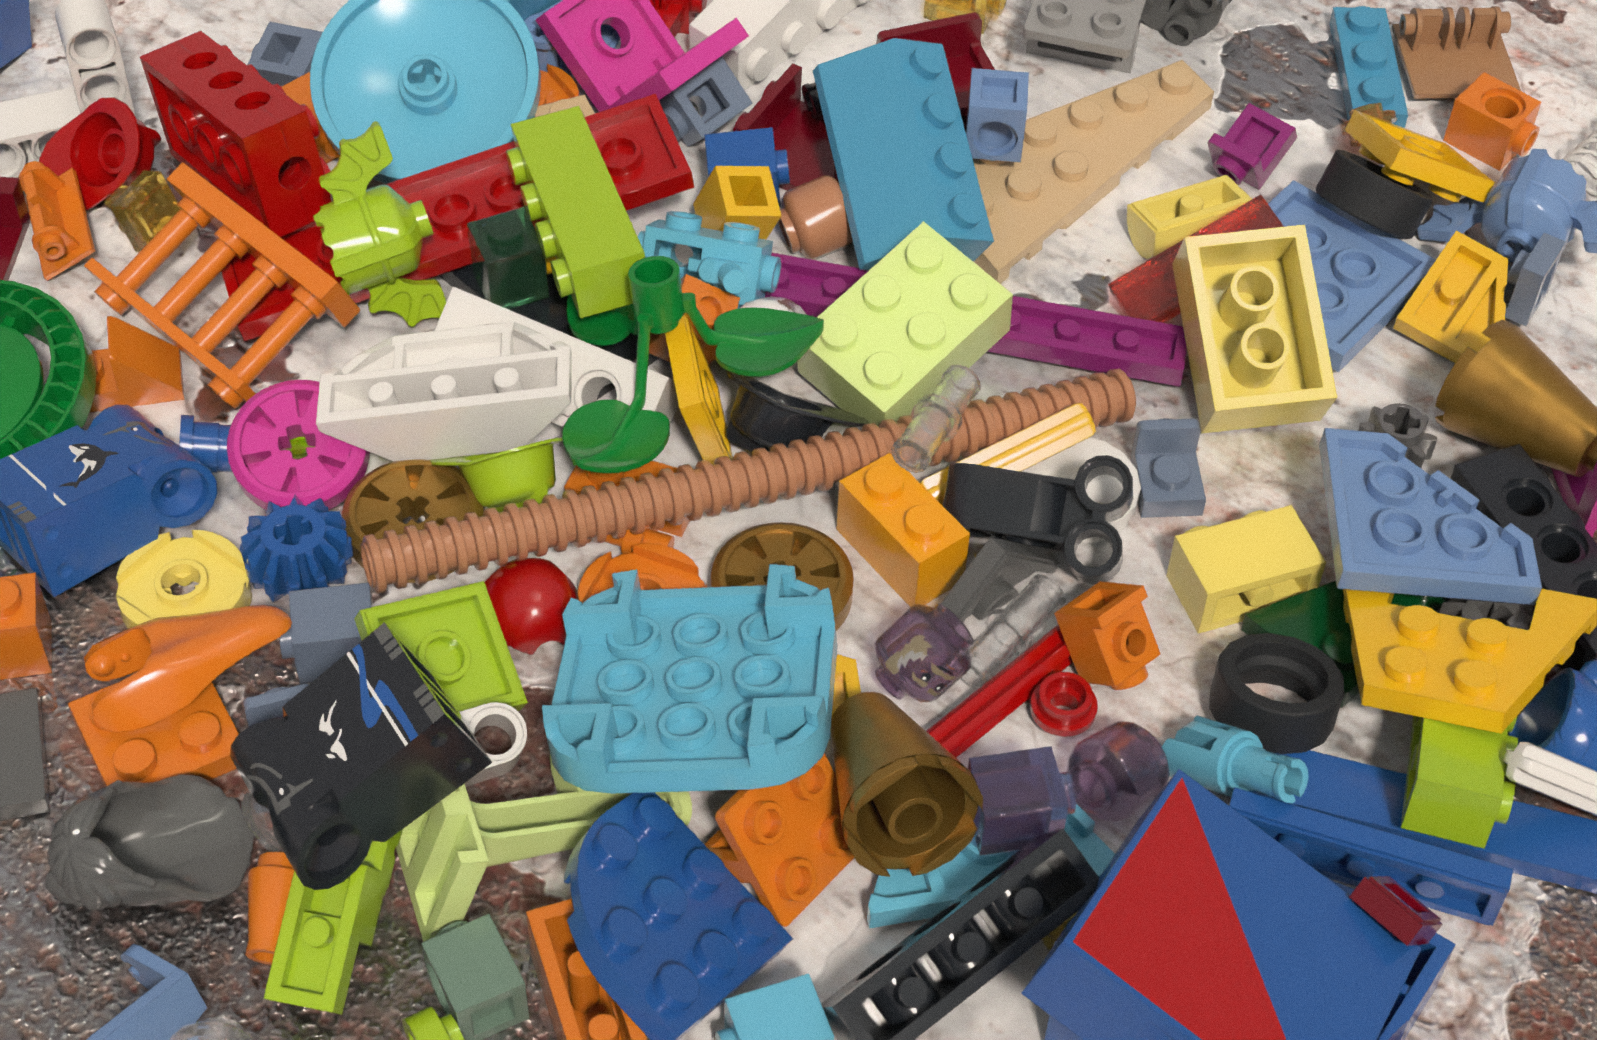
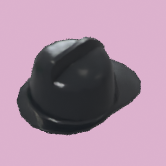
[726,371,869,452]

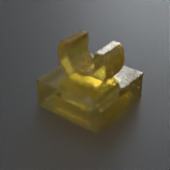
[104,170,180,252]

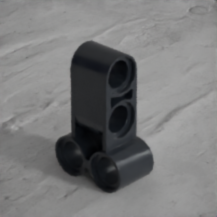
[942,455,1133,585]

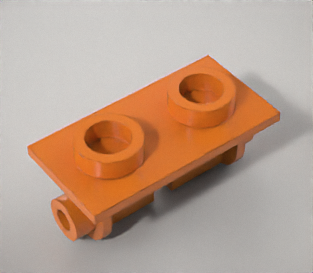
[18,161,95,281]

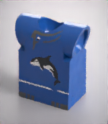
[0,405,218,597]

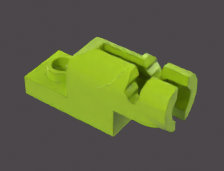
[263,829,403,1015]

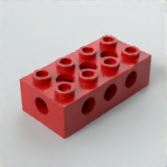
[140,31,332,237]

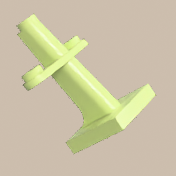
[396,755,692,942]

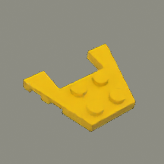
[1343,589,1597,734]

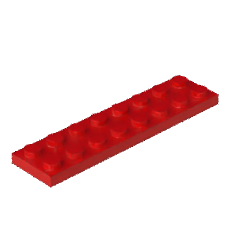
[213,93,695,341]

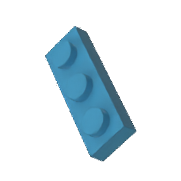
[1329,6,1408,128]

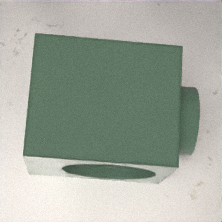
[421,914,529,1040]

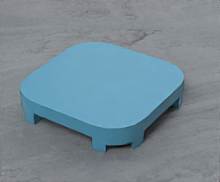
[542,564,838,794]

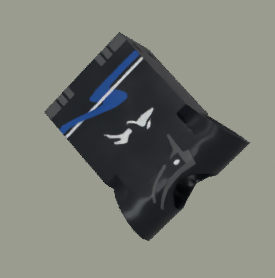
[230,622,492,890]

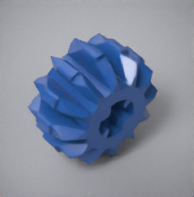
[240,494,354,603]

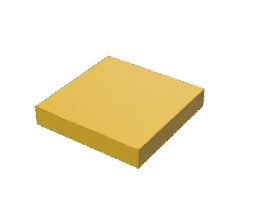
[665,313,733,465]

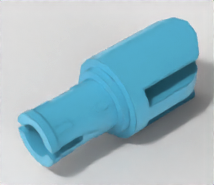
[1158,715,1309,803]

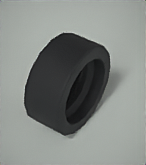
[1316,150,1433,239]
[1209,633,1344,754]

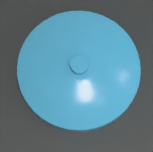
[310,0,541,184]

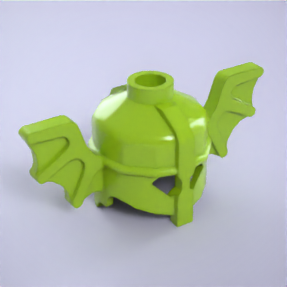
[313,121,446,327]

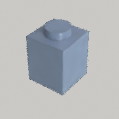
[279,583,373,684]

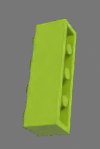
[506,106,645,318]

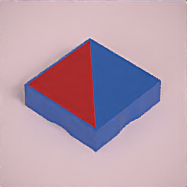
[1021,769,1422,1040]

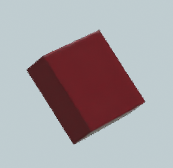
[1349,876,1443,946]

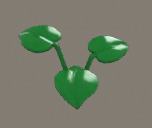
[562,256,824,473]

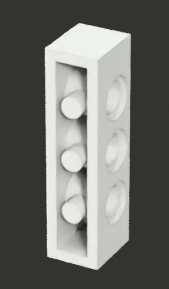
[435,287,678,427]

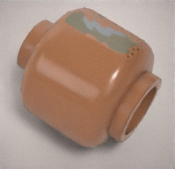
[778,175,853,260]

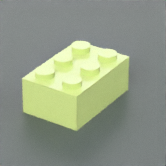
[797,221,1013,427]

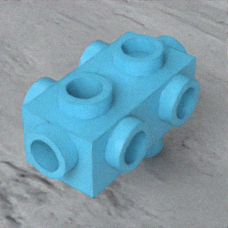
[638,211,781,309]

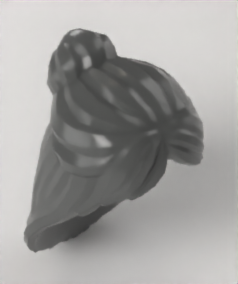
[45,774,255,911]

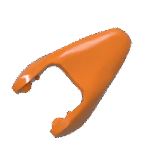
[84,605,292,733]

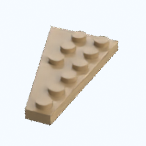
[973,60,1214,284]

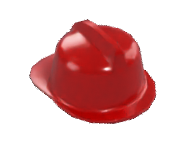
[39,97,161,211]

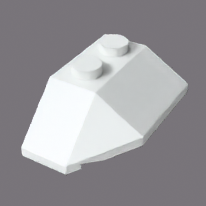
[316,322,572,462]

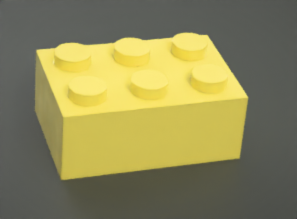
[1172,225,1337,434]

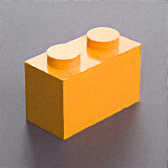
[836,453,970,611]

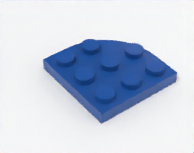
[564,792,793,1040]

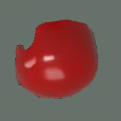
[484,558,578,655]

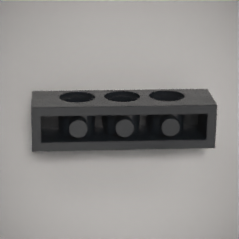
[1450,444,1597,671]
[821,828,1099,1040]

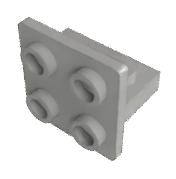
[1023,0,1147,73]

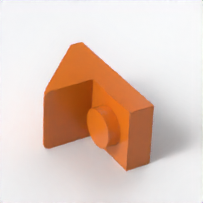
[89,316,184,413]

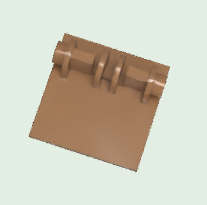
[1392,6,1521,99]

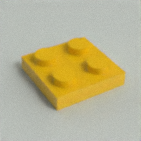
[1345,110,1495,203]

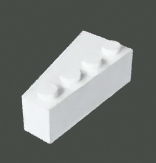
[689,0,869,90]

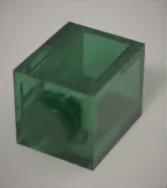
[467,207,549,309]

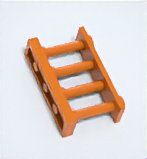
[84,162,361,409]

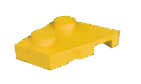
[1393,231,1508,363]

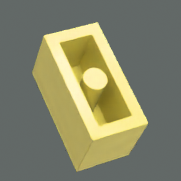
[1166,505,1326,634]

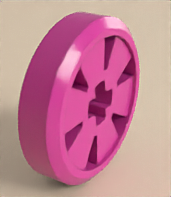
[227,380,370,510]

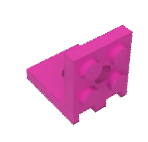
[535,0,749,112]

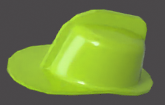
[430,437,563,512]

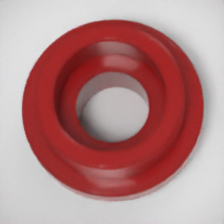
[1030,672,1098,737]

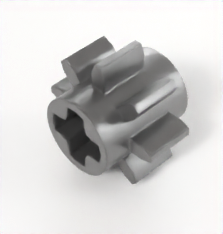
[1358,403,1437,468]

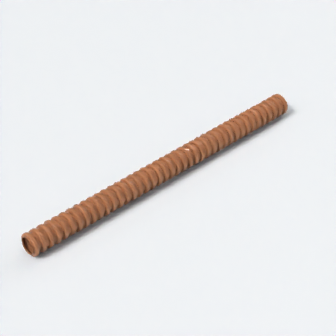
[361,369,1136,594]

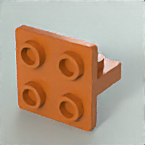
[704,753,855,927]

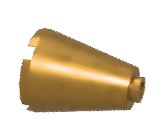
[1435,320,1597,477]
[831,692,983,877]

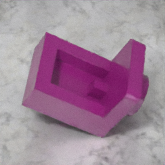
[1207,103,1298,190]

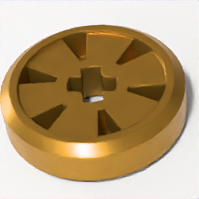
[342,459,484,583]
[711,522,854,631]

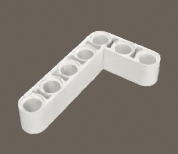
[0,0,136,178]

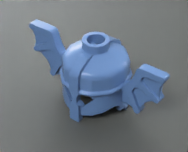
[1417,149,1597,263]

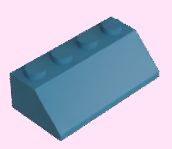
[813,38,994,270]

